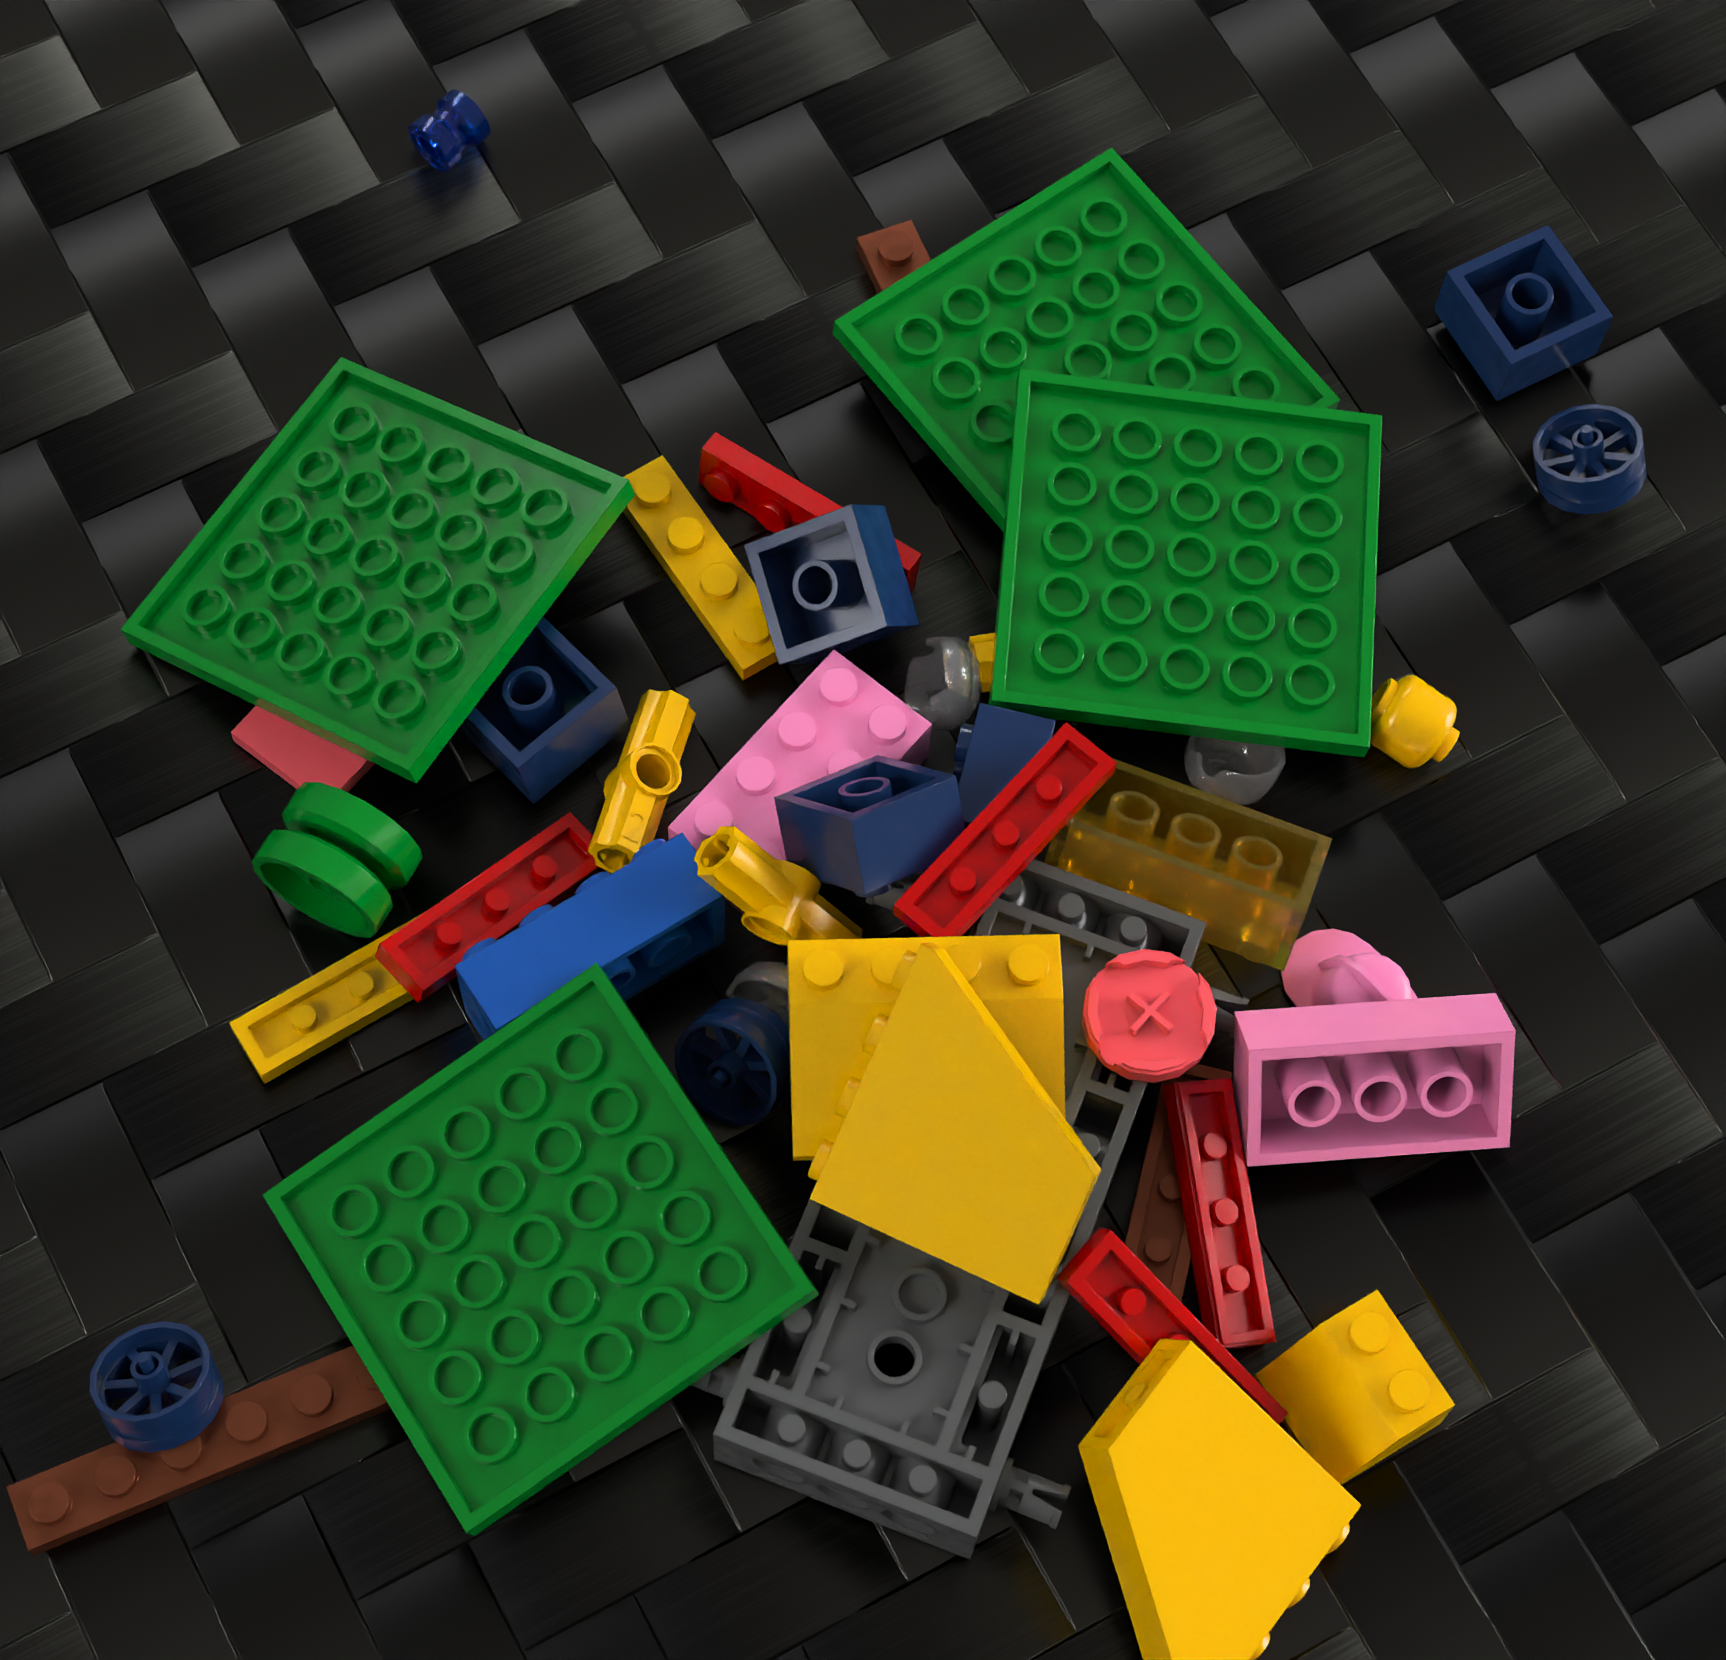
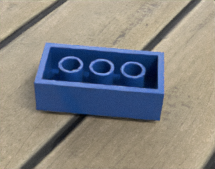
[455,833,726,1040]

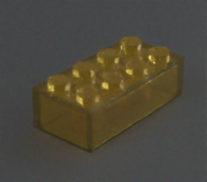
[1044,758,1332,971]

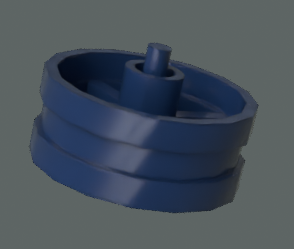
[1533,404,1647,515]
[675,997,791,1126]
[89,1321,224,1453]

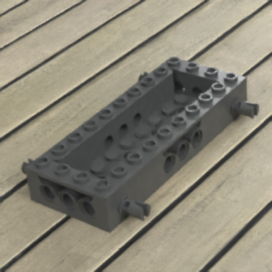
[690,859,1249,1560]

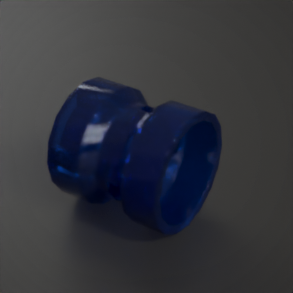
[408,89,491,172]

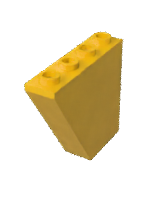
[808,942,1101,1305]
[1078,1339,1361,1660]

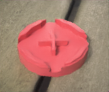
[1081,949,1217,1083]

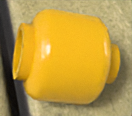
[1370,675,1460,768]

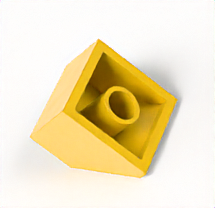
[1254,1290,1455,1485]

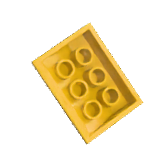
[787,934,1065,1161]

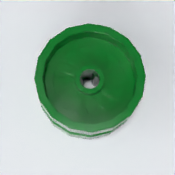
[251,782,422,938]

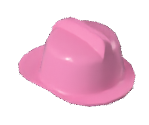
[1281,929,1418,1007]

